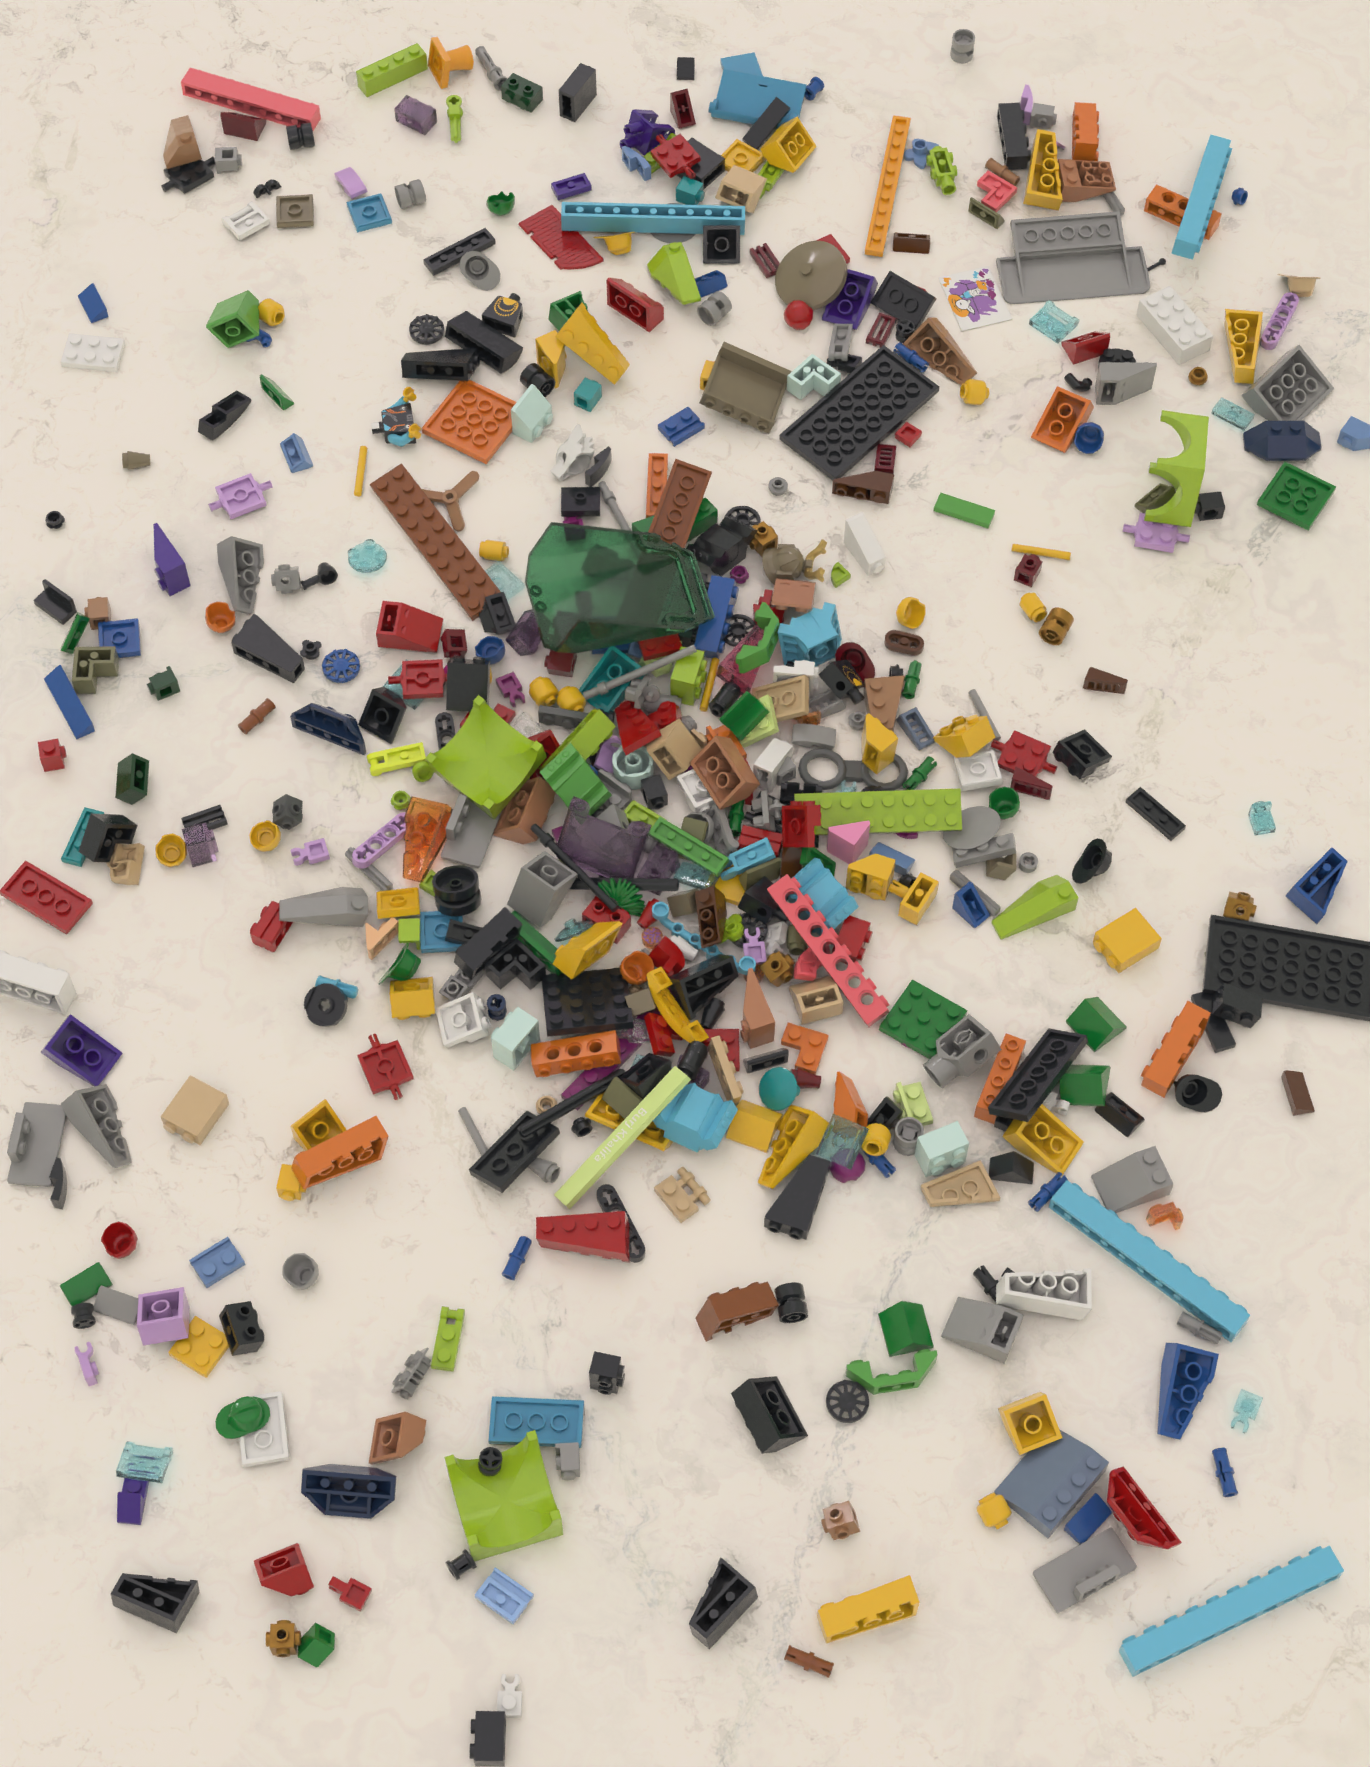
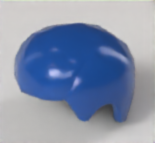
[1074,422,1104,454]
[475,636,505,665]

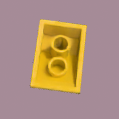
[1002,1104,1084,1176]

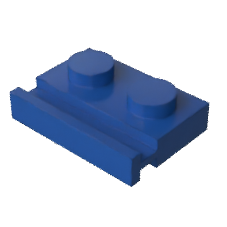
[658,407,705,447]

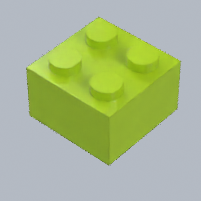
[670,646,707,706]

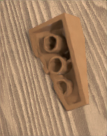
[163,115,202,169]
[903,318,977,385]

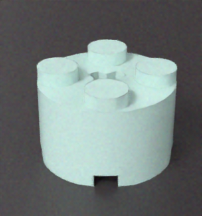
[612,745,654,790]

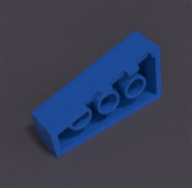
[694,575,739,659]

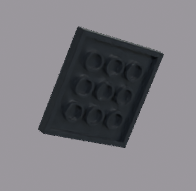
[541,968,634,1037]

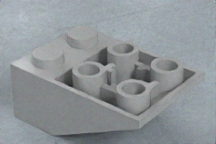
[1095,362,1157,405]
[941,1297,1024,1364]

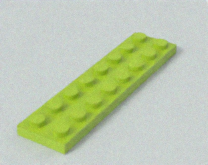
[794,788,962,835]

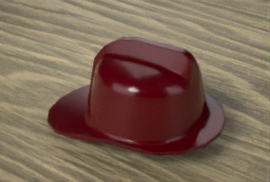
[835,642,875,687]

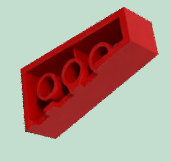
[536,1211,630,1263]

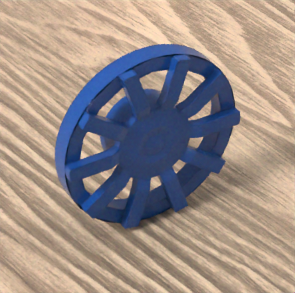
[322,649,360,683]

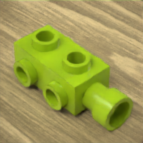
[926,146,957,195]

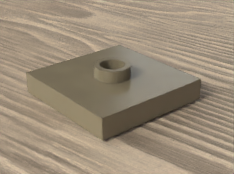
[276,194,314,228]

